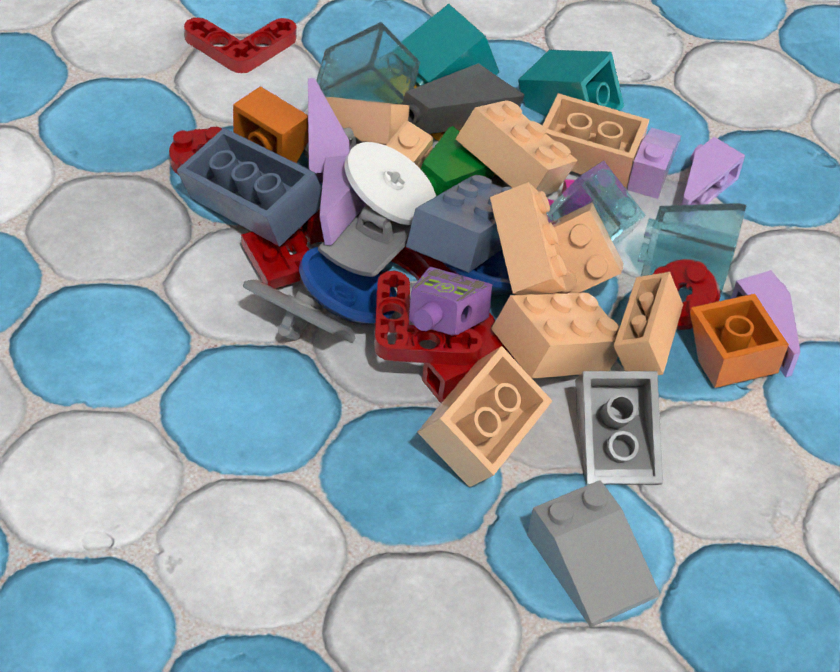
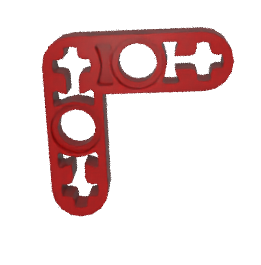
[184,17,297,73]
[374,271,483,365]

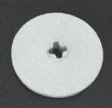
[344,142,436,225]

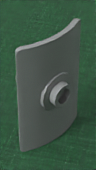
[318,204,411,277]
[243,280,356,343]

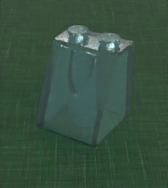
[316,22,420,104]
[546,161,646,245]
[638,203,746,297]

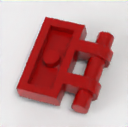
[241,230,310,288]

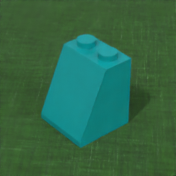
[393,3,499,87]
[518,50,624,117]

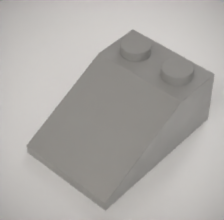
[575,371,663,485]
[527,480,660,628]

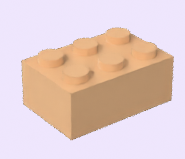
[542,93,650,188]
[456,100,578,195]
[491,293,619,378]
[417,346,552,487]

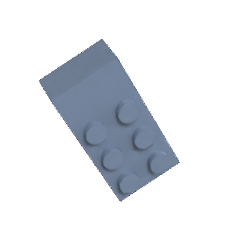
[177,128,322,246]
[406,175,512,272]

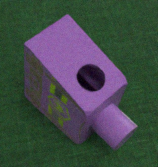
[409,267,492,335]

